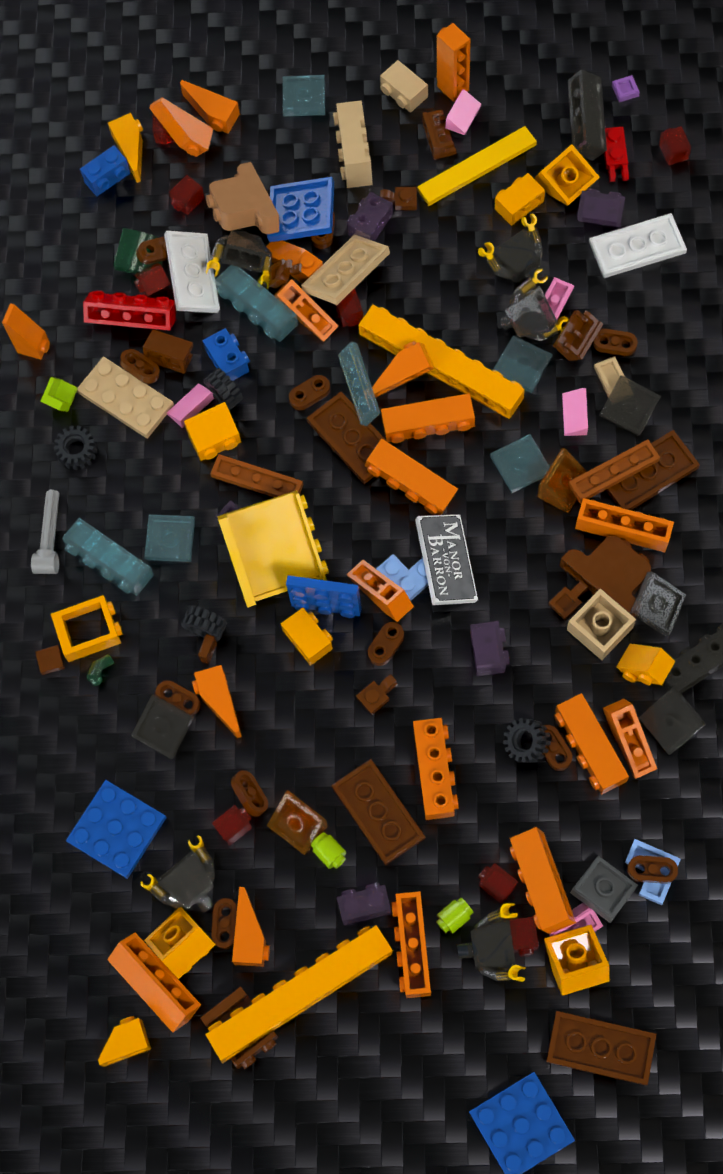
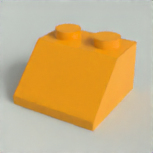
[535,144,600,206]
[184,402,241,461]
[144,906,216,979]
[544,925,609,996]

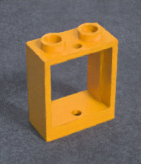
[51,595,123,662]

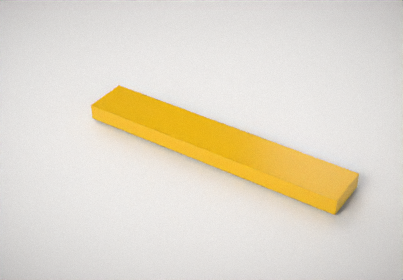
[417,126,537,206]

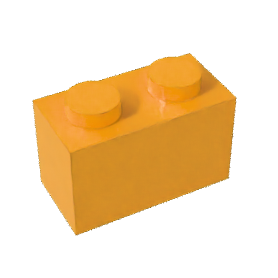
[495,173,545,226]
[281,608,333,666]
[616,644,675,685]

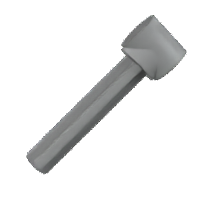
[31,489,59,574]

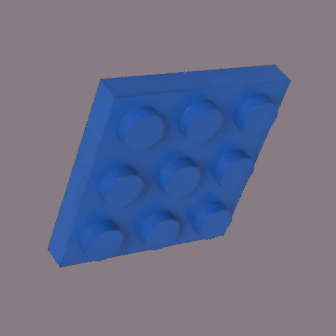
[267,177,334,242]
[286,575,362,618]
[66,780,167,879]
[469,1072,575,1174]

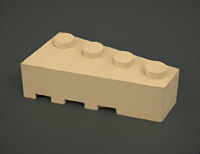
[333,100,372,188]

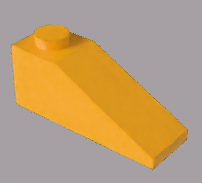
[108,113,143,183]

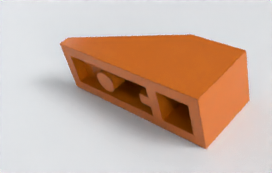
[180,80,240,134]
[149,97,213,157]
[261,241,323,284]
[273,279,338,342]
[2,303,50,360]
[368,341,435,398]
[346,560,414,622]
[192,665,242,738]
[603,699,657,778]
[232,887,270,967]

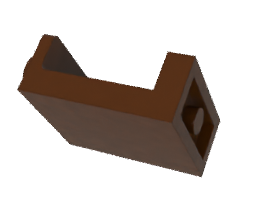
[200,986,279,1069]

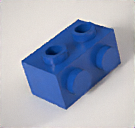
[80,145,131,196]
[202,328,250,381]

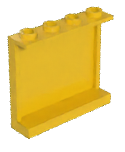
[217,490,329,608]

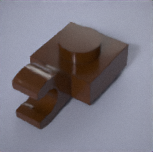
[380,187,417,210]
[269,259,302,289]
[549,580,589,620]
[356,674,398,715]

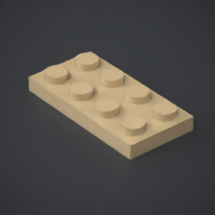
[301,234,390,305]
[77,356,174,439]

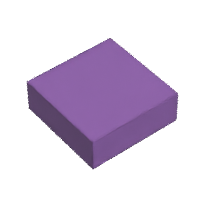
[612,75,640,102]

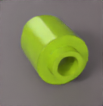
[311,832,346,869]
[436,898,474,934]

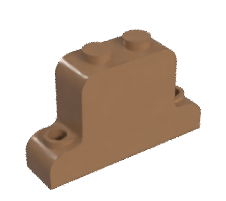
[206,162,279,234]

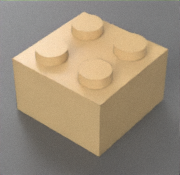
[567,589,636,660]

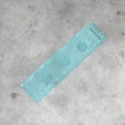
[338,342,380,426]

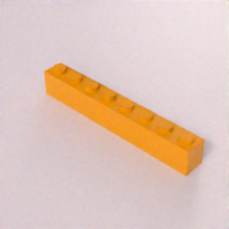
[359,305,525,419]
[205,925,393,1064]

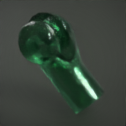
[86,653,114,686]

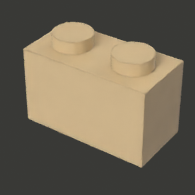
[380,60,428,113]

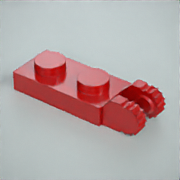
[601,127,629,182]

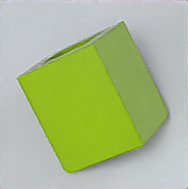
[41,377,78,412]

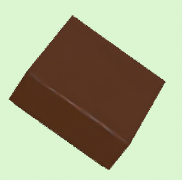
[198,634,217,664]
[35,645,65,675]

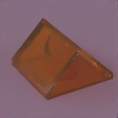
[538,448,587,513]
[267,790,328,855]

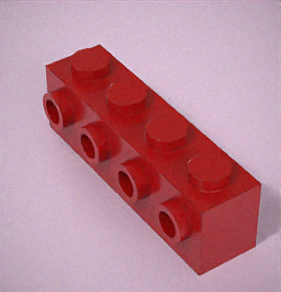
[83,291,176,330]

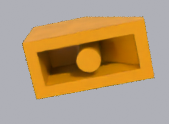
[98,1016,151,1067]

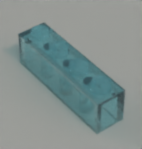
[215,262,298,342]
[62,518,154,596]

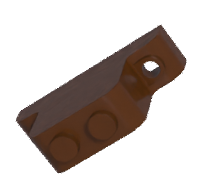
[560,536,651,619]

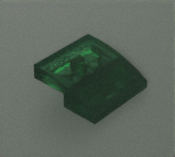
[113,228,166,280]

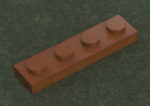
[568,439,660,503]
[210,454,303,497]

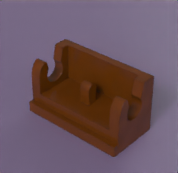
[422,110,456,160]
[553,310,603,361]
[143,329,193,374]

